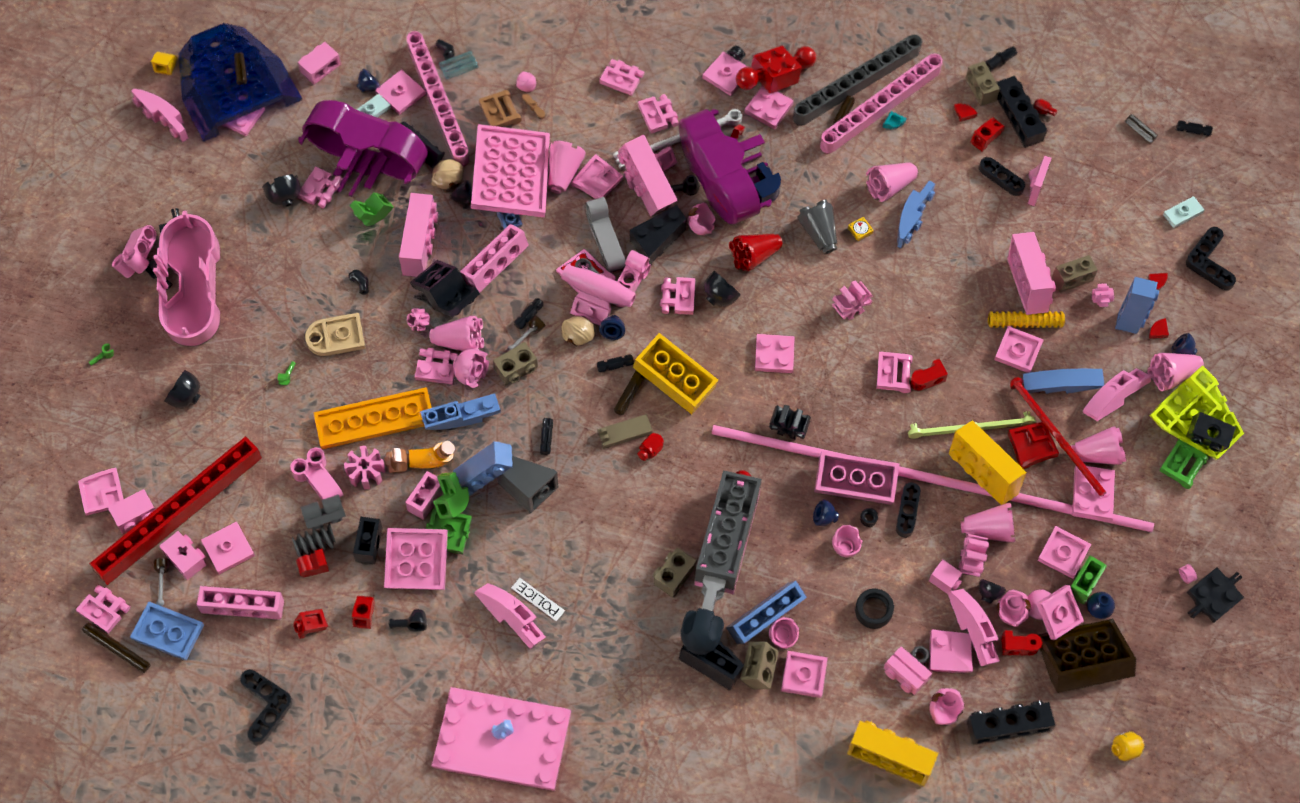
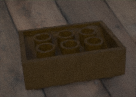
[1038,619,1136,693]

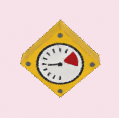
[848,217,874,241]

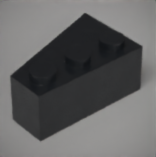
[629,205,687,265]
[679,641,744,690]

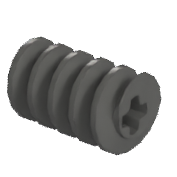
[292,524,336,557]

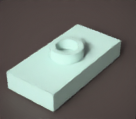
[356,94,391,118]
[1163,196,1204,228]

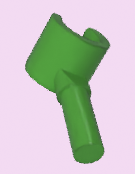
[89,344,114,366]
[278,361,296,385]

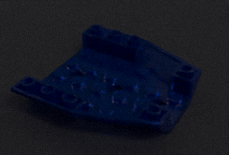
[178,23,302,142]

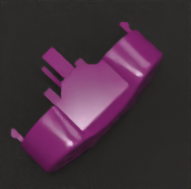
[298,100,427,197]
[679,109,772,225]

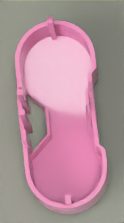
[153,211,220,346]

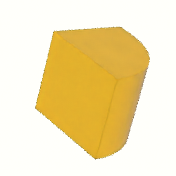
[151,52,178,75]

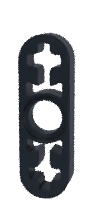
[979,157,1025,196]
[896,482,921,538]

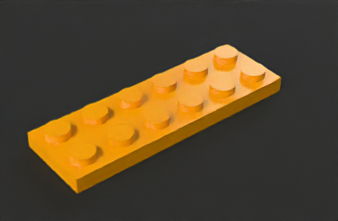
[313,387,432,450]

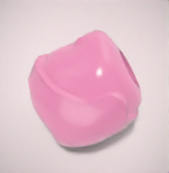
[516,72,536,92]

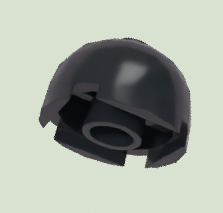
[262,174,301,207]
[704,271,741,307]
[164,370,201,409]

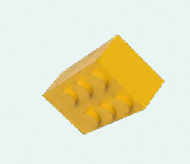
[633,333,718,415]
[949,420,1027,505]
[847,720,938,786]

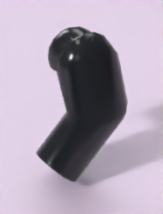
[435,39,455,61]
[349,270,369,295]

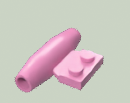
[561,265,636,326]

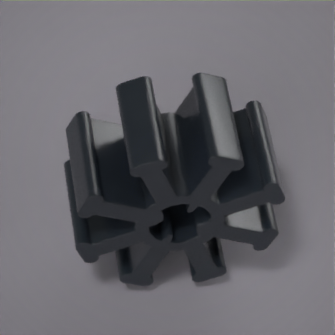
[769,405,811,440]

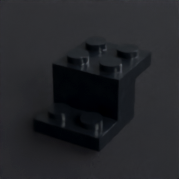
[410,260,480,317]

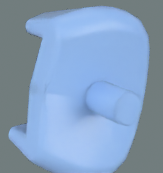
[492,720,514,739]

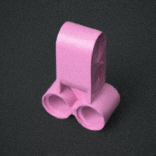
[112,225,157,278]
[615,250,651,307]
[290,448,344,500]

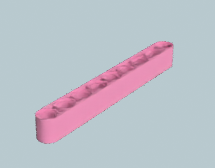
[407,31,469,167]
[820,54,943,153]

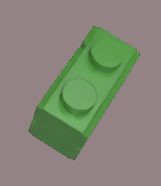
[1071,556,1107,604]

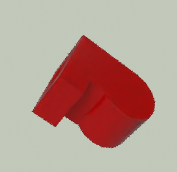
[296,549,329,577]
[352,595,375,629]

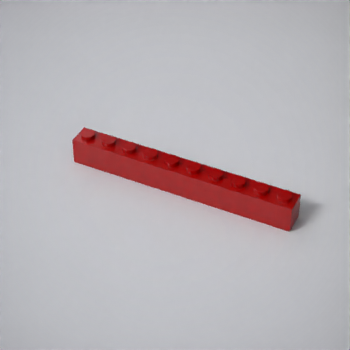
[89,436,262,585]

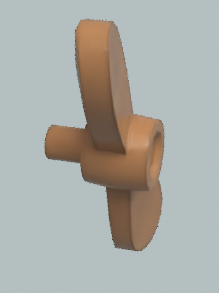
[522,94,545,119]

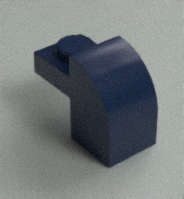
[754,162,781,203]

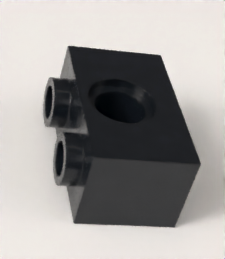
[1186,412,1236,452]
[353,517,383,564]

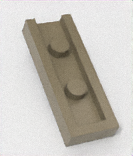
[597,414,653,449]

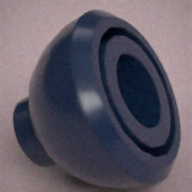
[356,69,380,93]
[599,315,625,340]
[1171,333,1198,355]
[813,499,839,526]
[1087,592,1115,619]

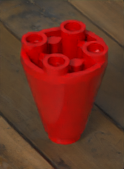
[729,234,783,272]

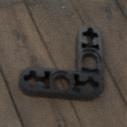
[1186,227,1236,291]
[240,669,293,745]

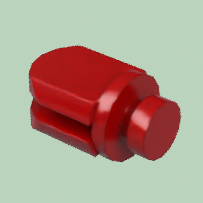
[637,433,664,461]

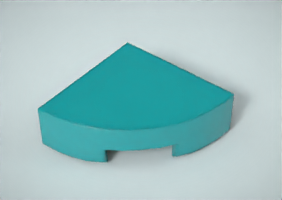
[883,111,907,129]

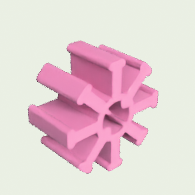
[832,281,873,320]
[344,446,386,490]
[959,534,989,577]

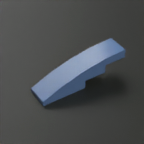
[1023,368,1104,394]

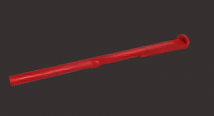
[1010,377,1107,497]

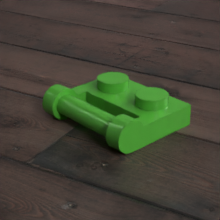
[1159,439,1209,489]

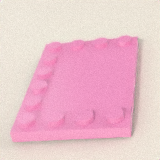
[471,124,550,218]
[432,687,571,791]

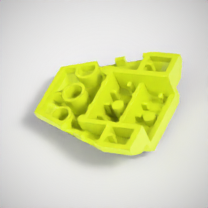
[1149,365,1244,460]

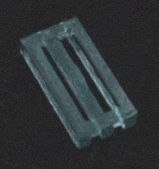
[439,51,478,80]

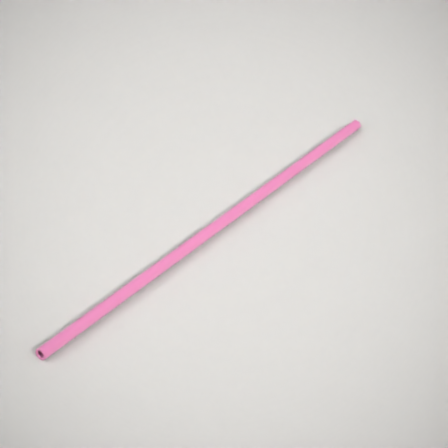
[712,425,1154,533]

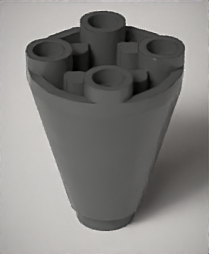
[797,200,837,254]

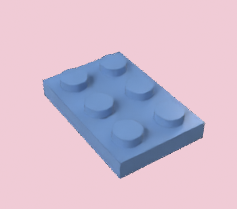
[130,601,204,661]

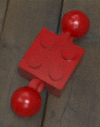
[736,45,817,94]

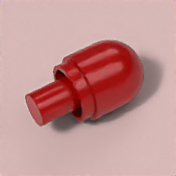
[1033,99,1058,117]

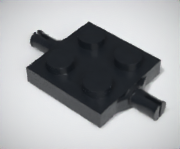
[1187,567,1244,623]

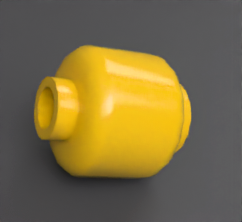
[1112,732,1144,761]

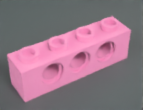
[460,224,529,293]
[197,586,284,620]

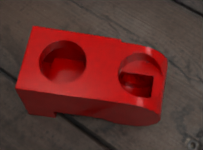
[970,117,1005,152]
[910,358,948,391]
[1001,630,1042,656]

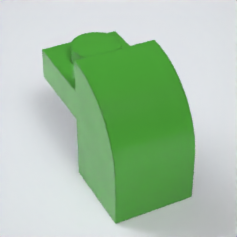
[350,192,394,226]
[433,472,469,519]

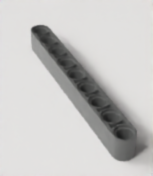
[793,34,922,126]

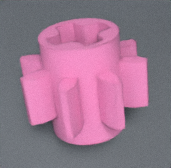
[1092,283,1114,307]
[407,308,430,331]

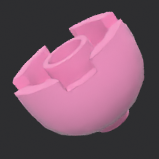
[453,348,489,388]

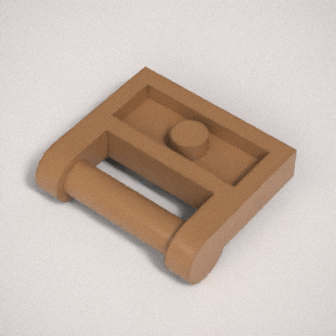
[479,90,522,127]

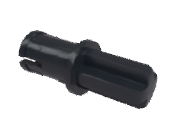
[985,46,1017,71]

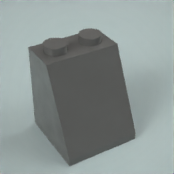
[497,456,559,513]

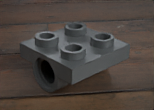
[300,494,346,530]

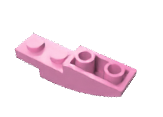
[131,89,188,142]
[1083,368,1151,421]
[474,583,546,649]
[948,589,1000,666]

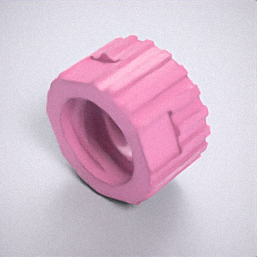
[1179,564,1197,584]

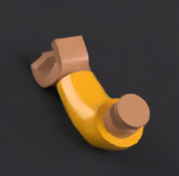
[384,441,455,473]

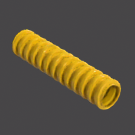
[988,311,1065,328]

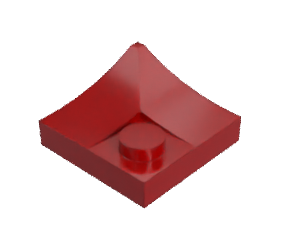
[1007,422,1059,469]

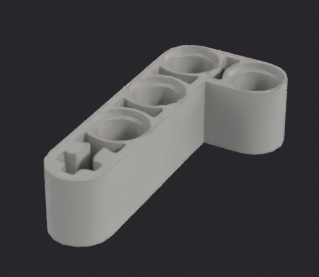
[586,197,626,272]

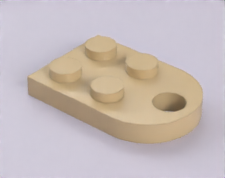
[305,313,366,356]

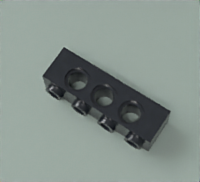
[996,76,1047,148]
[966,701,1056,745]

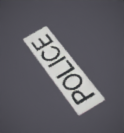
[511,578,565,621]

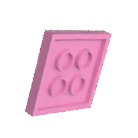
[384,528,448,590]

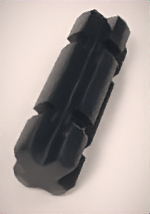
[1176,120,1213,136]
[514,298,544,329]
[597,354,634,373]
[540,418,553,455]

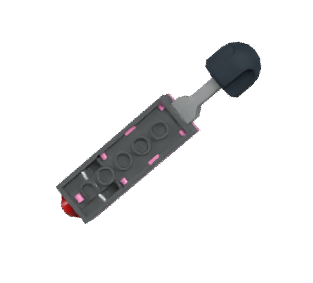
[680,470,762,655]

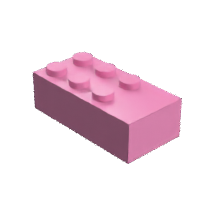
[618,135,678,216]
[399,193,438,277]
[1007,232,1056,315]
[814,451,900,505]

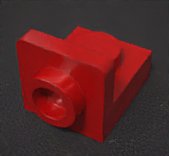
[293,609,328,639]

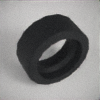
[855,588,894,629]

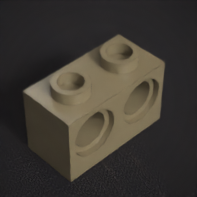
[965,61,1000,106]
[1052,255,1098,292]
[493,342,538,386]
[653,548,697,598]
[741,641,779,689]

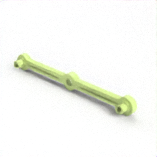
[908,411,1036,439]

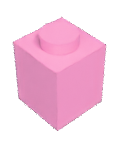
[929,559,962,594]

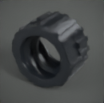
[728,45,745,61]
[860,508,878,527]

